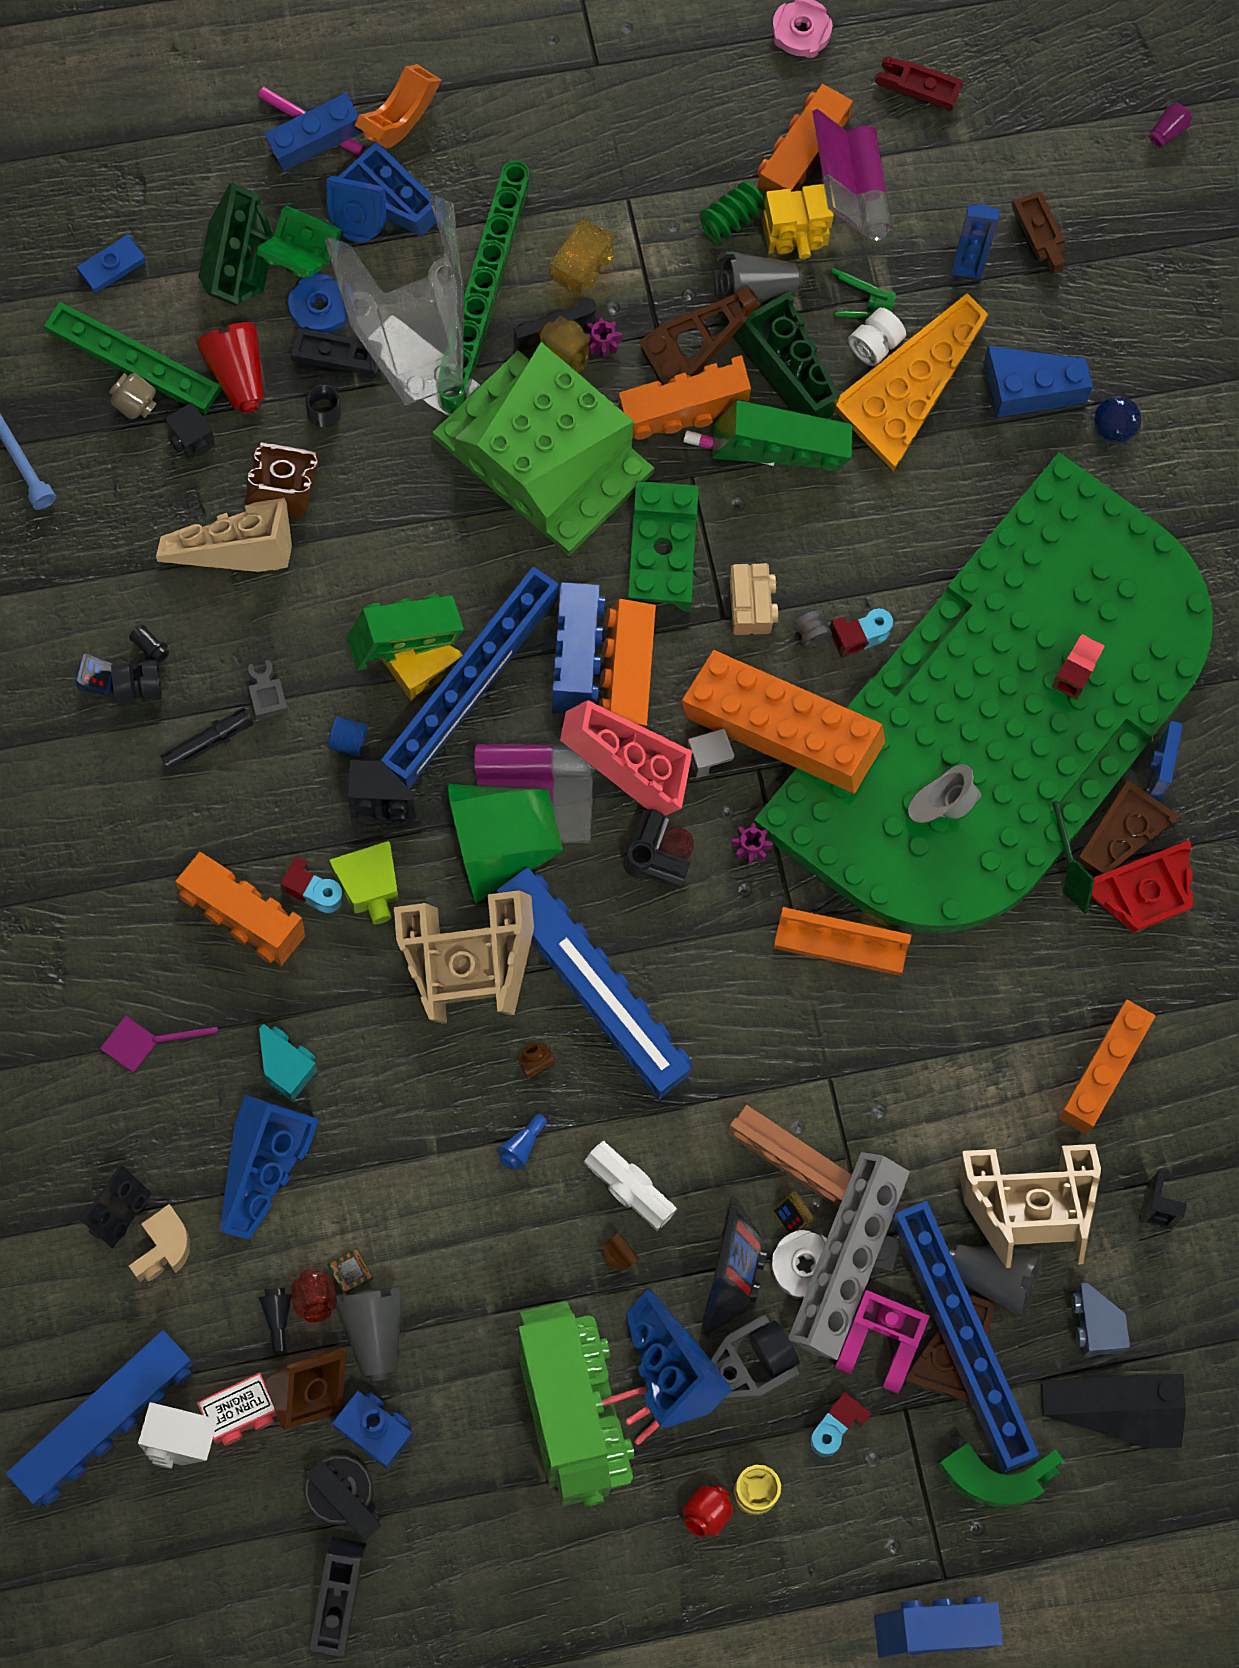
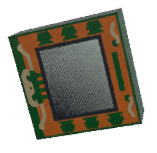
[327,1248,373,1294]

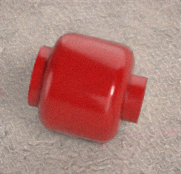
[682,1485,734,1538]

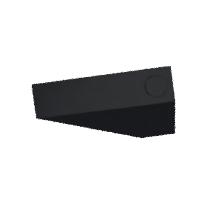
[1041,1374,1186,1449]

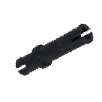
[160,707,254,773]

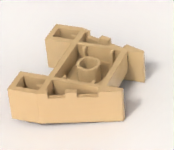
[394,890,534,1024]
[959,1144,1101,1268]

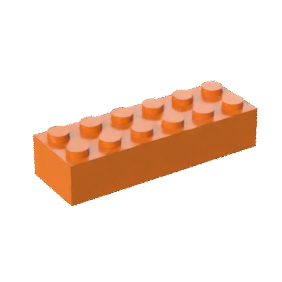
[682,650,885,794]

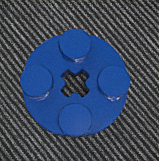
[288,274,351,333]

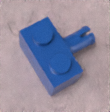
[332,1391,413,1470]

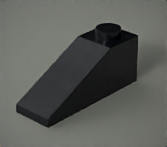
[309,1537,366,1657]

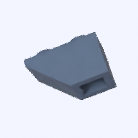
[1071,1283,1130,1356]

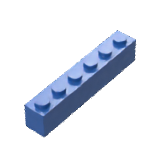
[5,1330,194,1508]

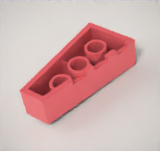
[560,700,692,816]

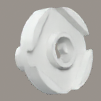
[771,1230,827,1299]

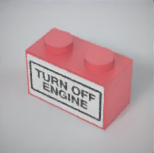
[197,1373,277,1446]

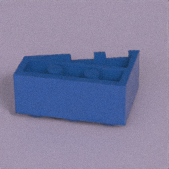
[338,141,443,237]
[983,346,1093,417]
[874,1597,1003,1658]

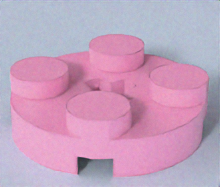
[772,0,832,58]

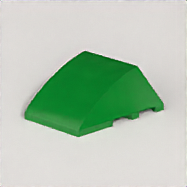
[447,784,563,905]

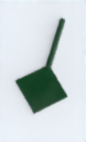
[1053,801,1095,914]

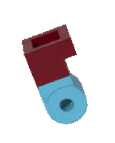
[830,608,893,658]
[280,856,342,913]
[810,1392,872,1457]

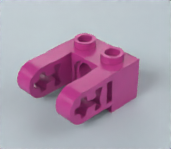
[835,1290,930,1394]

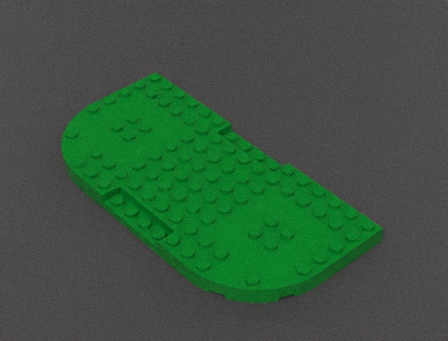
[753,452,1212,933]

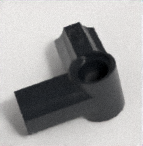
[623,810,691,890]

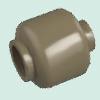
[109,373,156,419]

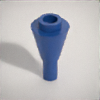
[497,1114,547,1170]

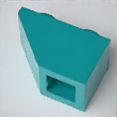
[259,1024,317,1102]

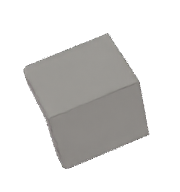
[687,729,734,779]

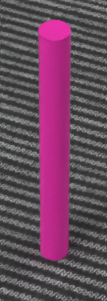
[258,87,365,157]

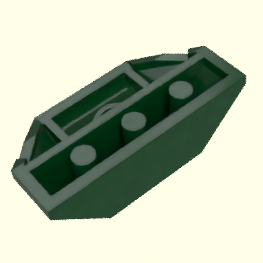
[198,183,274,306]

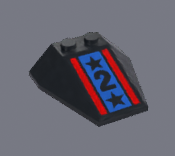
[700,1198,767,1335]

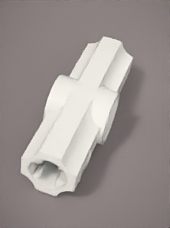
[584,1141,677,1231]

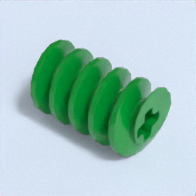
[700,181,766,246]

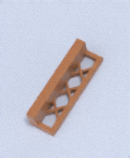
[727,1104,852,1208]

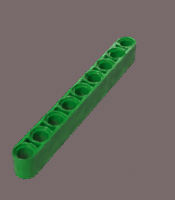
[437,161,529,413]

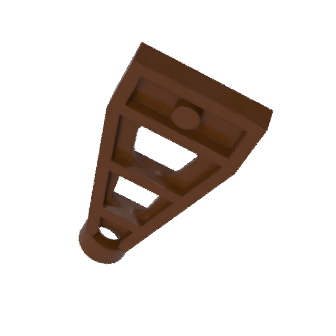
[638,285,761,385]

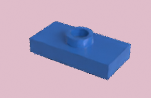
[77,235,146,294]

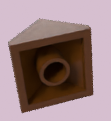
[264,1349,347,1430]

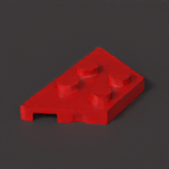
[1091,840,1193,933]

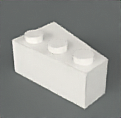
[138,1402,218,1469]

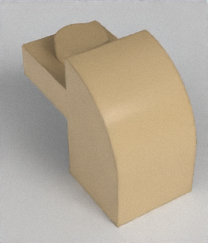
[129,1204,190,1282]

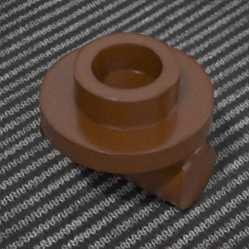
[518,1043,556,1079]
[602,1232,639,1272]

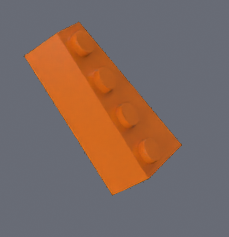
[618,355,751,440]
[175,852,306,966]

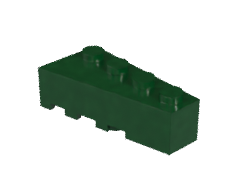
[735,291,840,419]

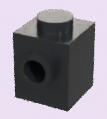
[166,402,215,460]

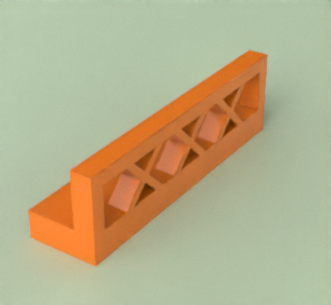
[773,907,911,976]

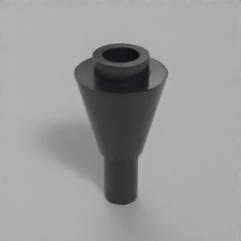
[258,1288,292,1352]

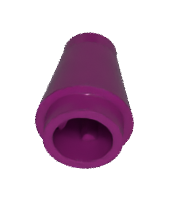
[1149,103,1192,148]

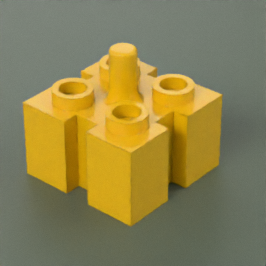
[762,183,834,259]

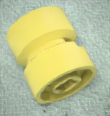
[733,1465,781,1515]

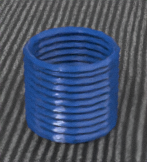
[328,716,367,757]

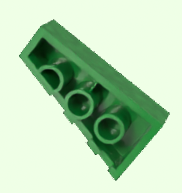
[712,400,852,471]

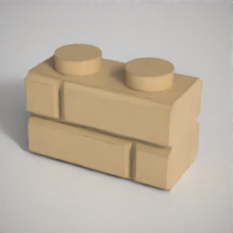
[729,563,778,635]

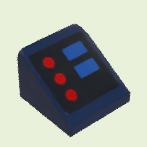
[76,654,114,696]

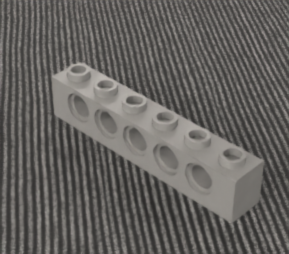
[788,1152,910,1360]

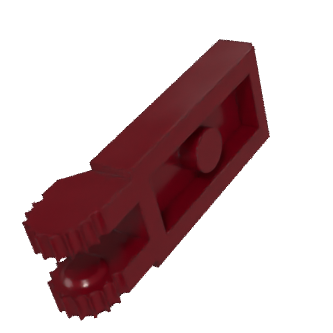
[875,56,963,111]

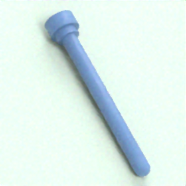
[0,414,56,510]

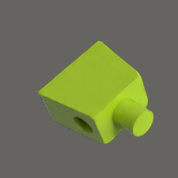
[330,841,398,924]

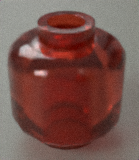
[290,1269,336,1323]

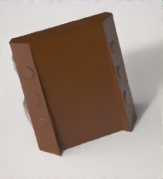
[245,442,320,520]

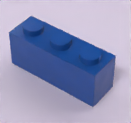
[265,92,363,172]

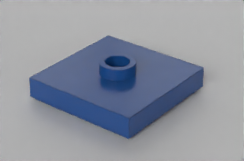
[1148,721,1182,802]

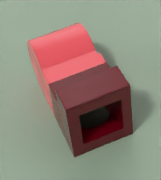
[1052,634,1105,700]

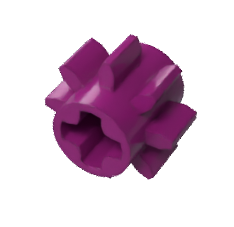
[583,318,622,359]
[731,823,772,866]

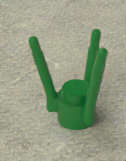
[830,268,896,318]

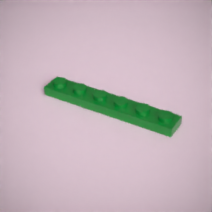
[44,302,221,415]

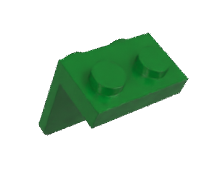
[256,206,342,278]

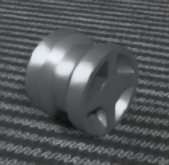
[793,610,832,648]

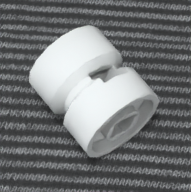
[848,307,906,366]

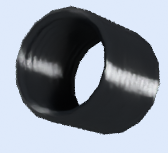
[306,384,341,427]

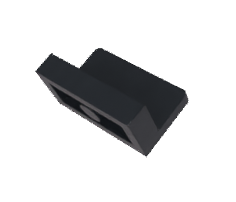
[1139,1170,1187,1230]

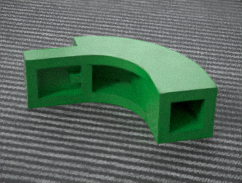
[936,1443,1064,1508]

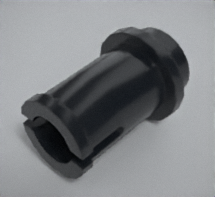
[129,625,169,664]

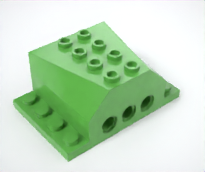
[432,342,654,556]

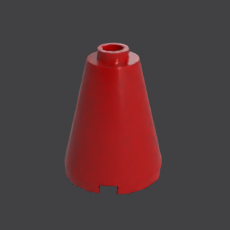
[197,322,264,413]

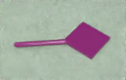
[100,1016,219,1073]

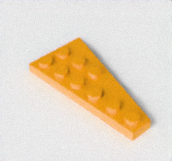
[835,293,988,472]

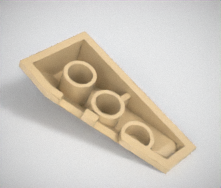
[156,498,292,572]

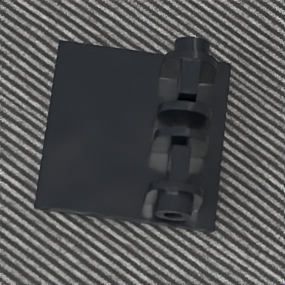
[81,1164,151,1249]

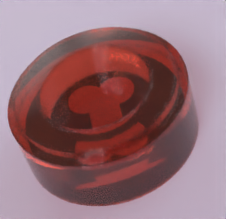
[661,828,694,860]

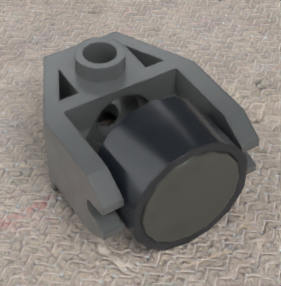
[711,1315,800,1403]

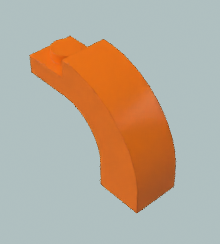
[355,64,442,149]

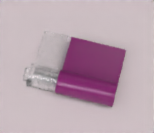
[812,109,893,240]
[475,744,598,843]

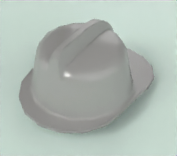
[908,764,982,823]

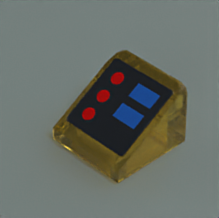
[773,1191,813,1235]

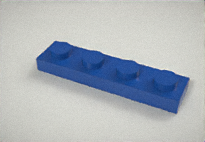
[951,204,1000,279]

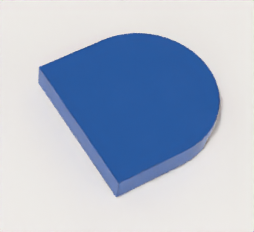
[326,176,387,243]

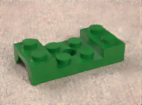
[628,481,699,612]

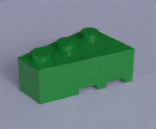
[346,594,464,671]

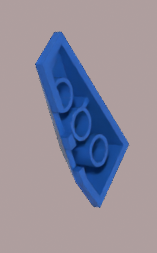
[219,1095,319,1240]
[626,1289,732,1428]

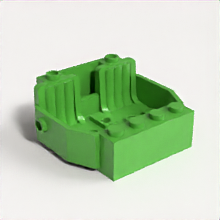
[518,1301,635,1507]

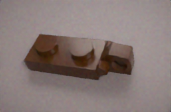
[1011,191,1065,275]

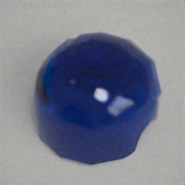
[1094,396,1142,443]

